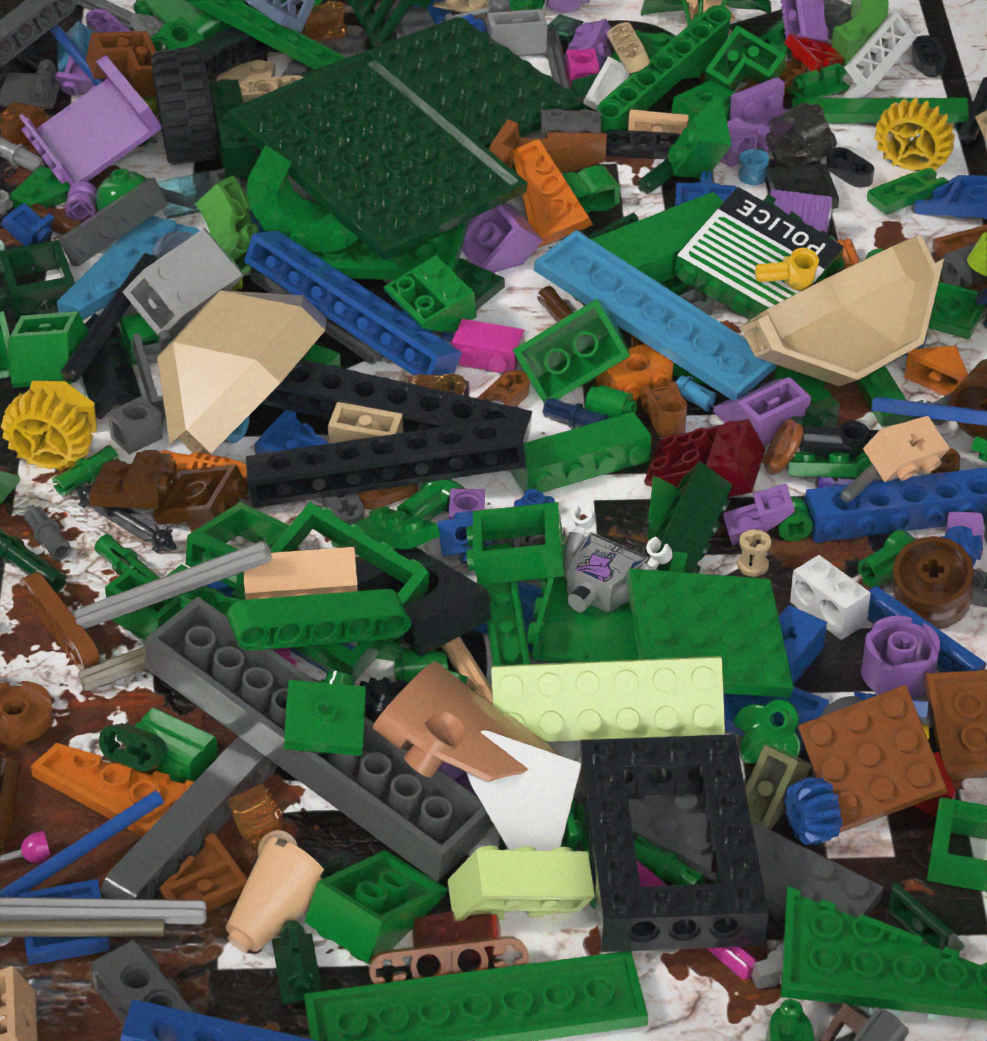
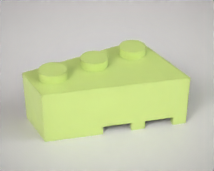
[448,846,595,925]

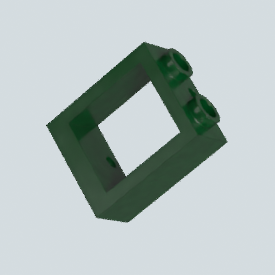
[0,240,75,320]

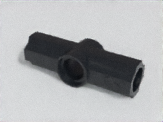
[799,421,879,459]

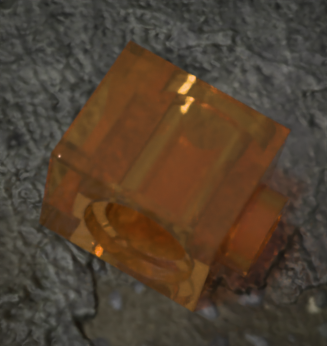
[227,783,289,850]

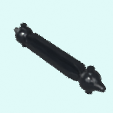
[75,482,177,553]

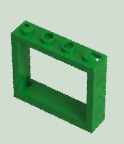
[232,502,429,682]

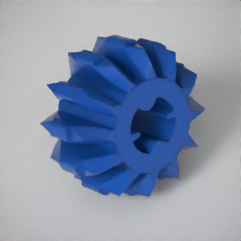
[784,777,843,845]

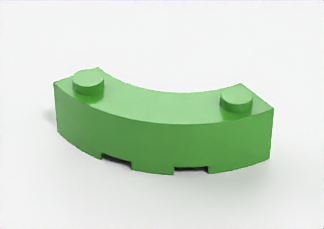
[832,0,889,66]
[195,175,259,275]

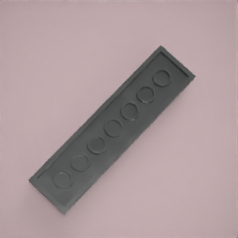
[574,791,884,918]

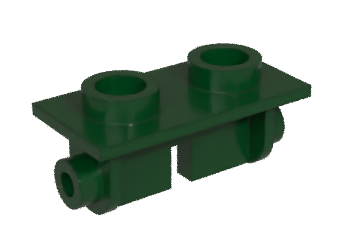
[272,920,322,1006]

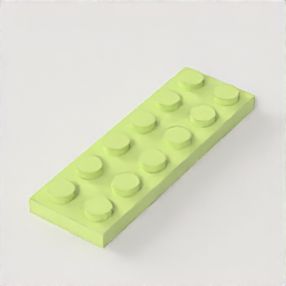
[491,656,725,742]

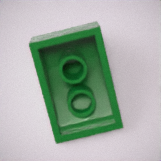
[304,850,447,963]

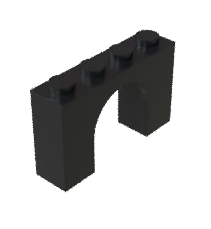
[356,547,492,657]

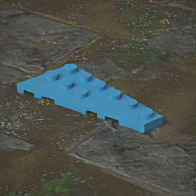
[57,215,200,320]

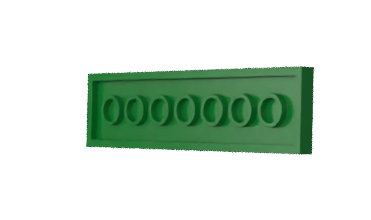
[304,951,648,1041]

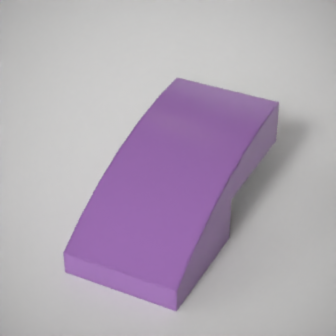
[723,483,795,546]

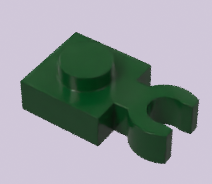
[790,396,840,428]

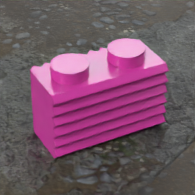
[452,319,525,373]

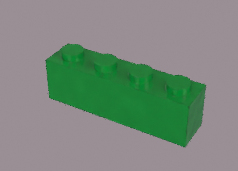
[510,412,651,493]

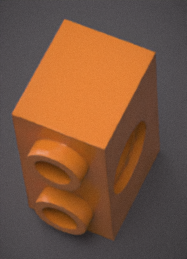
[596,343,673,401]

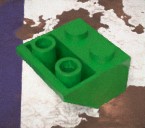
[384,255,477,333]
[10,311,88,388]

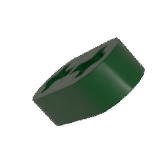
[99,723,168,772]

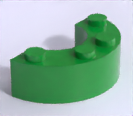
[247,145,359,253]

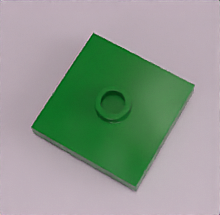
[283,680,366,756]

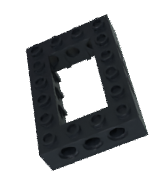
[579,734,769,952]

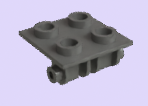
[0,59,60,110]

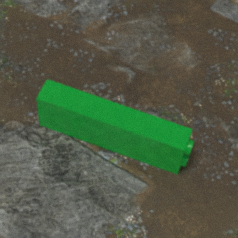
[573,192,724,306]

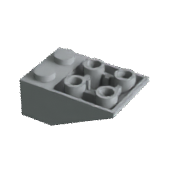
[123,228,244,339]

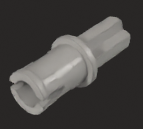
[0,136,46,172]

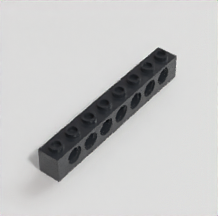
[261,359,533,443]
[246,416,526,508]

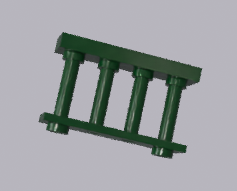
[345,0,432,48]

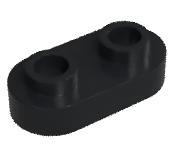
[911,35,947,77]

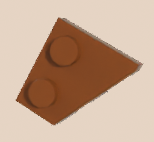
[159,832,248,925]

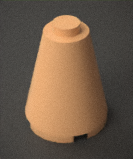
[226,837,324,953]

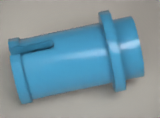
[676,376,717,412]

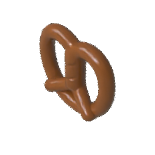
[762,419,804,475]

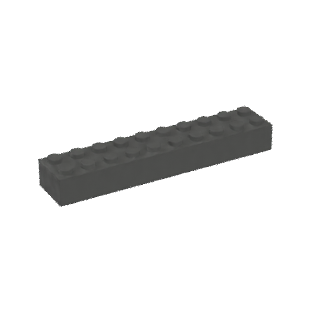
[144,597,490,883]

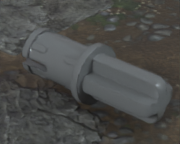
[24,505,72,561]

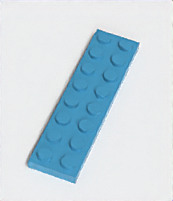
[534,230,777,400]

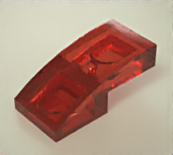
[414,911,502,960]

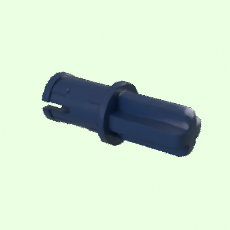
[542,398,609,429]

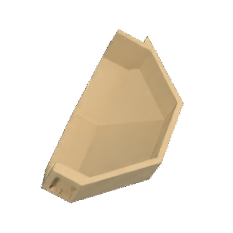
[740,234,944,387]
[157,290,326,454]

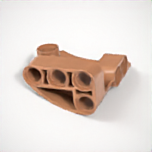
[372,661,580,782]

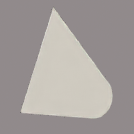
[467,730,581,851]

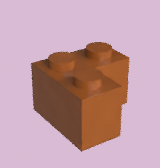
[86,31,156,97]

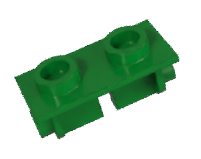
[786,63,850,98]

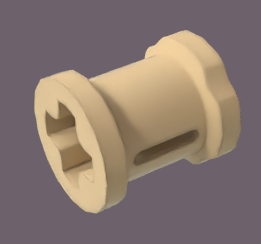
[737,529,771,577]

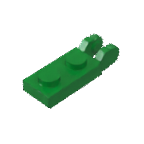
[867,167,948,215]
[786,451,872,478]

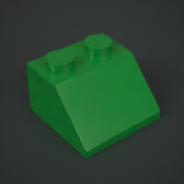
[668,95,732,179]

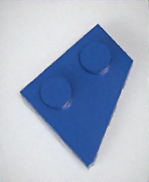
[254,410,329,454]

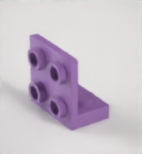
[730,77,811,151]

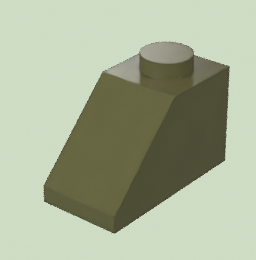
[745,745,812,830]

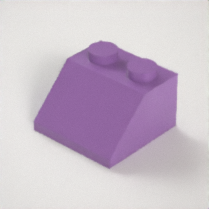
[462,202,543,273]

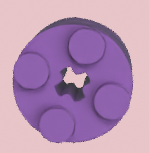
[861,616,940,698]

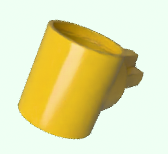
[755,248,819,291]

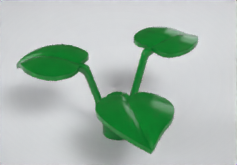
[640,0,772,26]

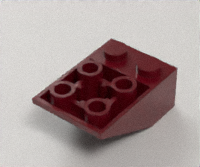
[644,419,765,498]

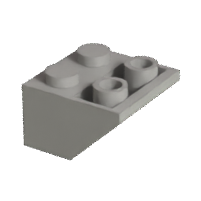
[484,9,547,56]

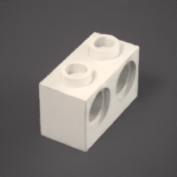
[790,555,871,640]

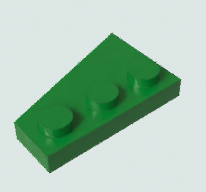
[331,506,440,550]

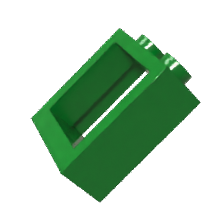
[185,502,290,589]
[467,502,564,585]
[927,797,987,892]

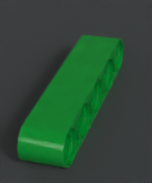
[227,589,411,651]

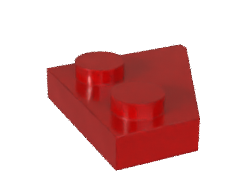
[784,33,845,72]

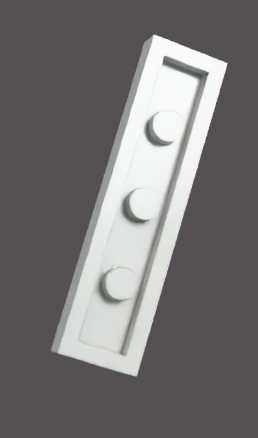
[844,11,917,98]

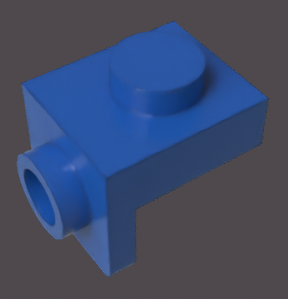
[1,203,55,246]

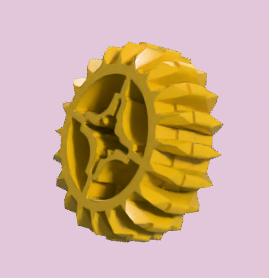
[874,97,956,171]
[1,388,93,472]

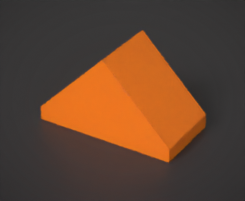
[904,345,968,396]

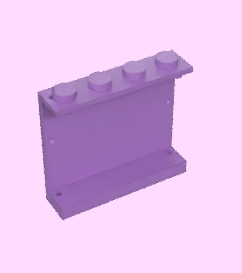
[19,55,163,186]

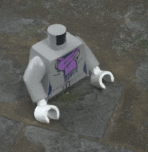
[563,505,672,612]

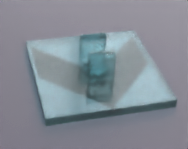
[157,171,212,219]

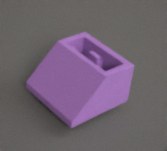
[713,377,811,446]

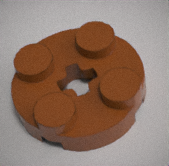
[0,681,54,750]

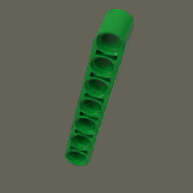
[597,5,731,133]

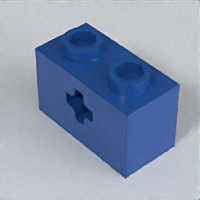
[778,605,827,685]

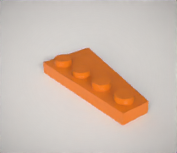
[513,139,594,248]
[31,743,194,837]

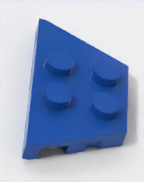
[914,175,987,220]

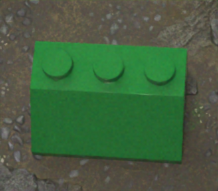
[513,299,631,404]

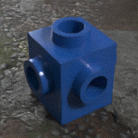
[437,511,494,564]

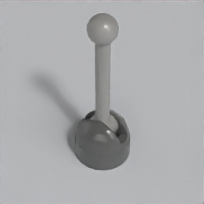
[444,0,511,21]

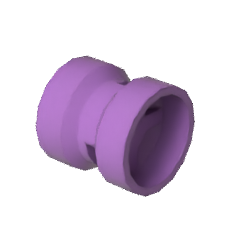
[65,181,97,221]

